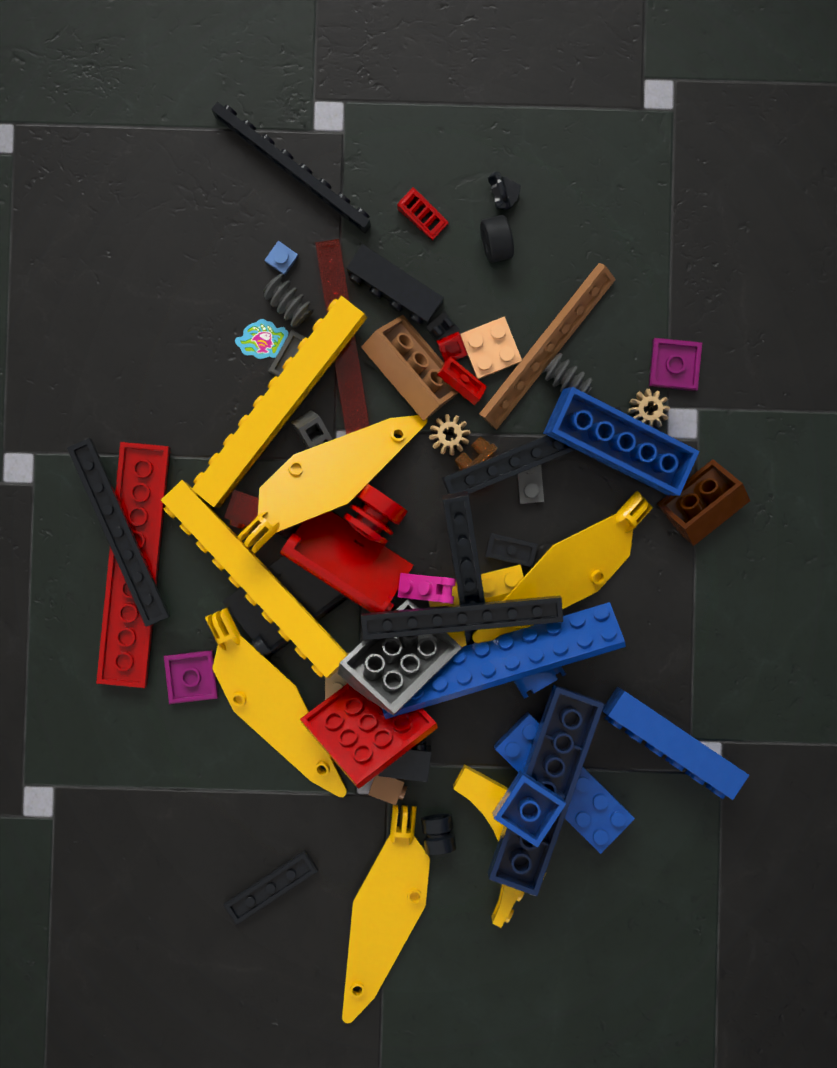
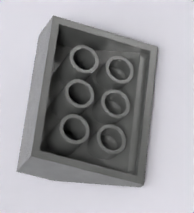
[338,599,462,716]

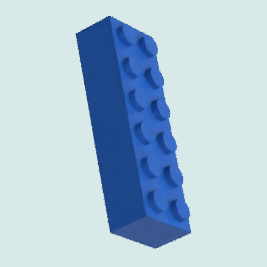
[543,387,700,496]
[602,687,749,800]
[494,711,635,854]

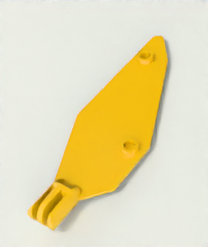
[237,415,427,553]
[472,491,653,643]
[205,608,347,797]
[342,805,430,1023]

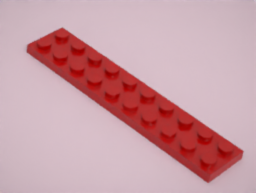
[96,442,170,688]

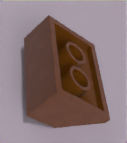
[657,459,750,546]

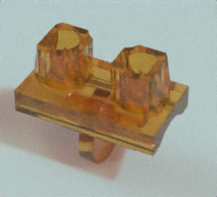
[454,436,498,470]

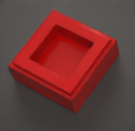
[436,332,468,362]

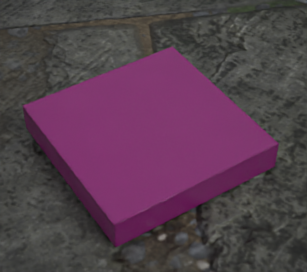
[648,338,702,391]
[164,650,218,704]

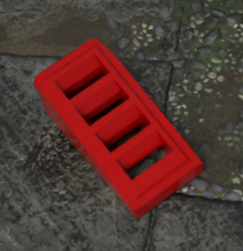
[397,187,449,241]

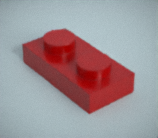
[437,356,487,405]

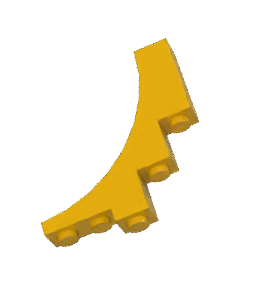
[453,764,546,928]

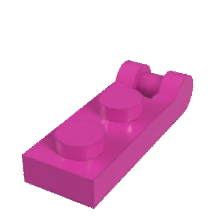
[397,573,456,604]

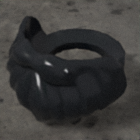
[488,171,521,210]

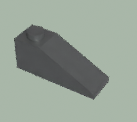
[291,410,333,449]

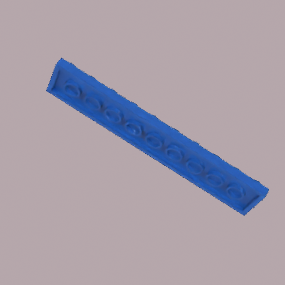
[382,602,626,719]

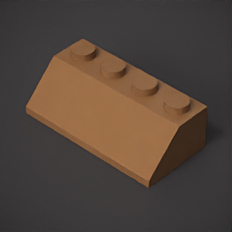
[361,315,459,421]

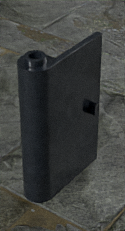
[223,556,349,660]

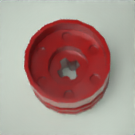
[343,483,408,546]

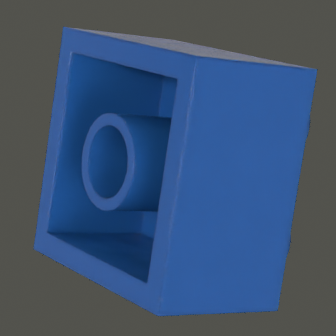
[492,770,566,848]

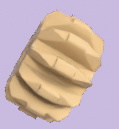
[628,389,670,428]
[429,414,470,456]

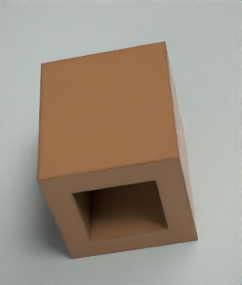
[368,775,407,805]

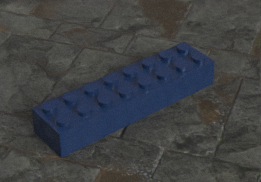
[488,684,604,896]

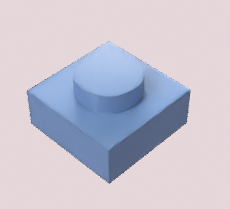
[265,241,299,276]

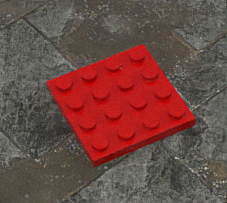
[300,683,438,789]

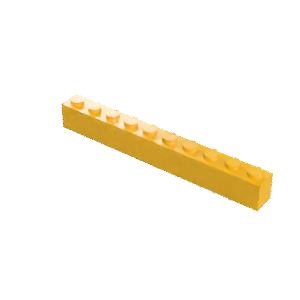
[191,296,367,508]
[161,480,348,678]

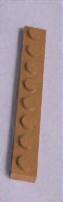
[479,263,616,430]

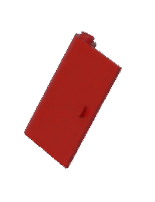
[280,511,414,613]

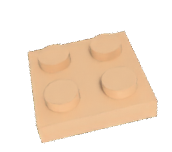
[460,316,522,379]

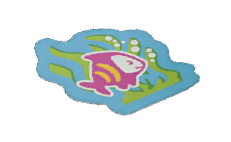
[235,319,289,359]

